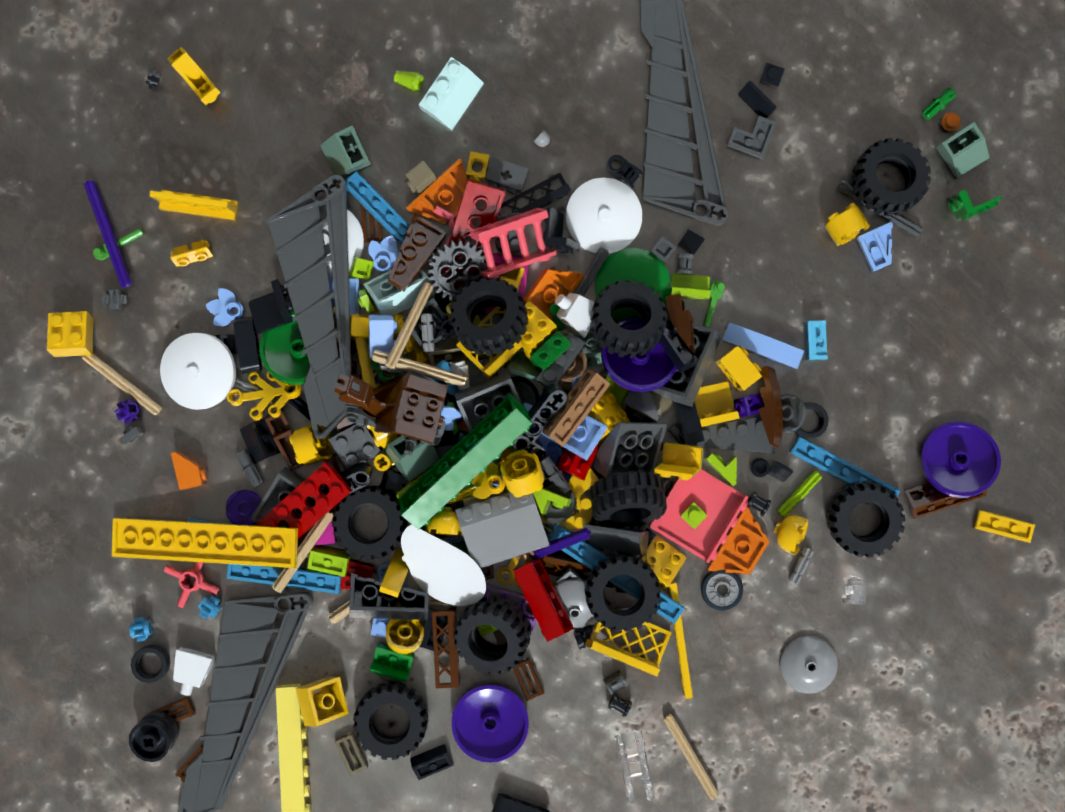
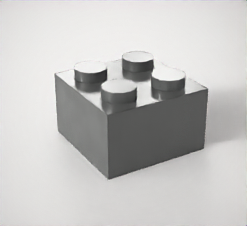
[328,422,382,469]

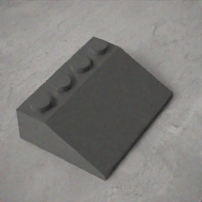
[652,316,721,407]

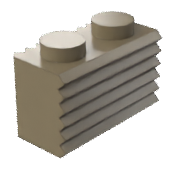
[405,161,437,195]

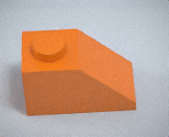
[171,452,208,490]

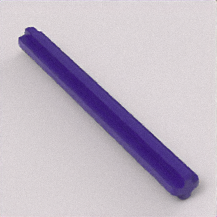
[84,180,132,288]

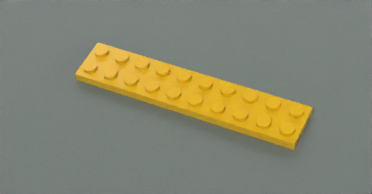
[112,518,298,568]

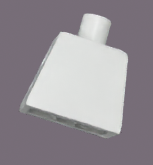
[555,293,594,338]
[173,647,216,696]

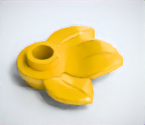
[472,462,505,499]

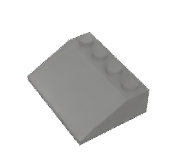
[456,492,550,568]

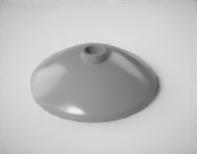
[554,579,597,630]
[780,636,838,694]

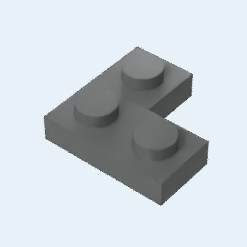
[727,116,777,159]

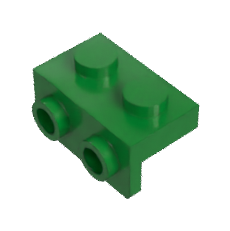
[530,331,571,371]
[370,643,415,682]

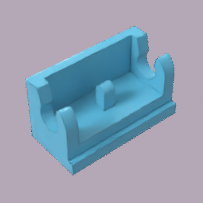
[804,320,828,360]

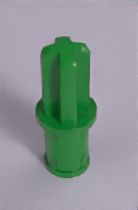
[922,87,957,120]

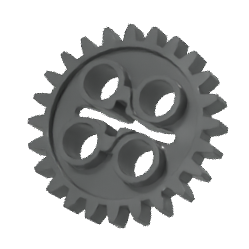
[427,238,489,301]

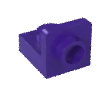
[734,393,765,418]

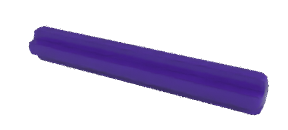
[529,528,591,560]

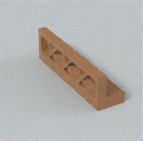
[542,369,610,447]

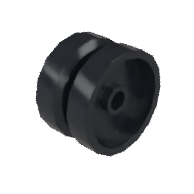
[129,711,179,762]

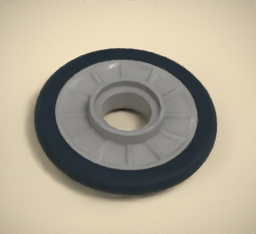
[701,570,743,611]

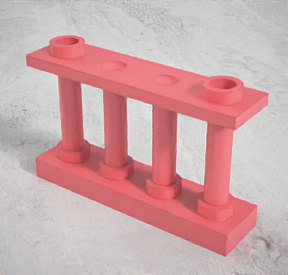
[470,208,556,280]

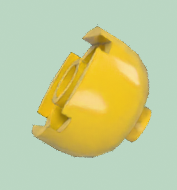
[425,507,463,536]
[774,515,809,555]
[385,619,424,654]

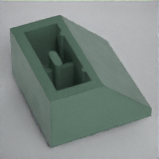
[936,122,990,179]
[320,125,371,177]
[386,436,440,483]

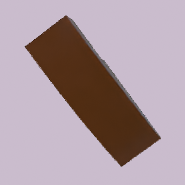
[665,294,695,353]
[265,408,305,471]

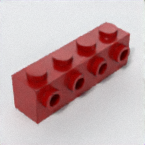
[513,558,574,642]

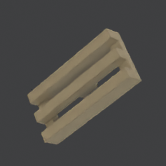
[335,732,368,776]

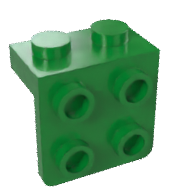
[947,189,1002,220]

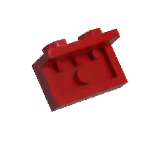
[557,444,600,481]

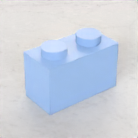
[369,315,397,358]

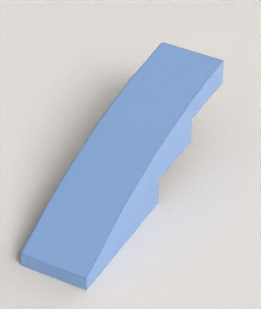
[722,322,805,369]

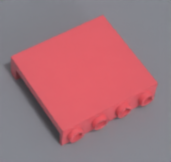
[648,469,749,563]

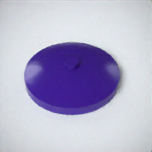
[601,318,677,392]
[921,422,1001,498]
[452,684,529,763]

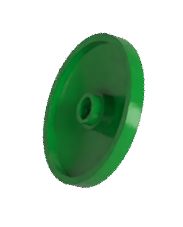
[595,248,671,322]
[260,311,310,385]

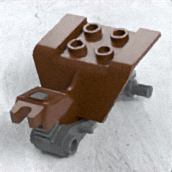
[334,375,448,456]

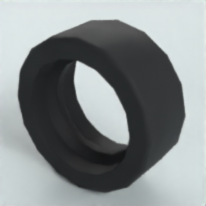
[794,402,829,439]
[131,645,170,683]

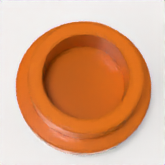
[941,112,961,132]

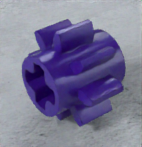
[114,399,140,424]

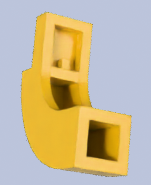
[167,46,220,105]

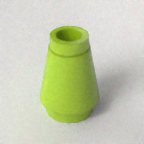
[394,70,424,91]

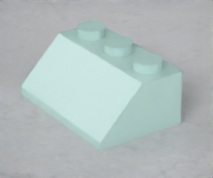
[419,57,484,131]
[363,269,435,316]

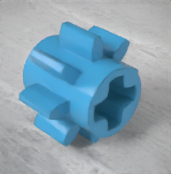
[198,595,222,619]
[129,617,153,642]

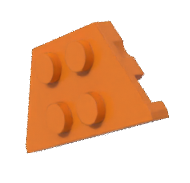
[406,158,468,225]
[523,268,584,321]
[707,507,770,575]

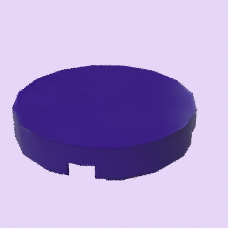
[225,489,262,526]

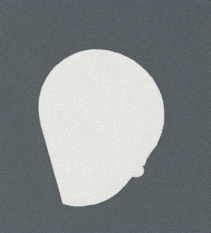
[401,525,486,606]

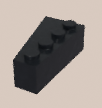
[349,573,429,620]

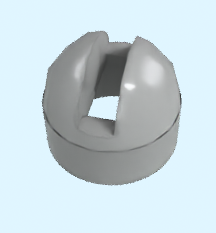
[533,130,550,147]

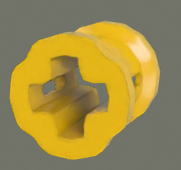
[374,452,395,471]

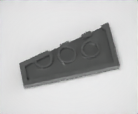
[695,417,775,453]

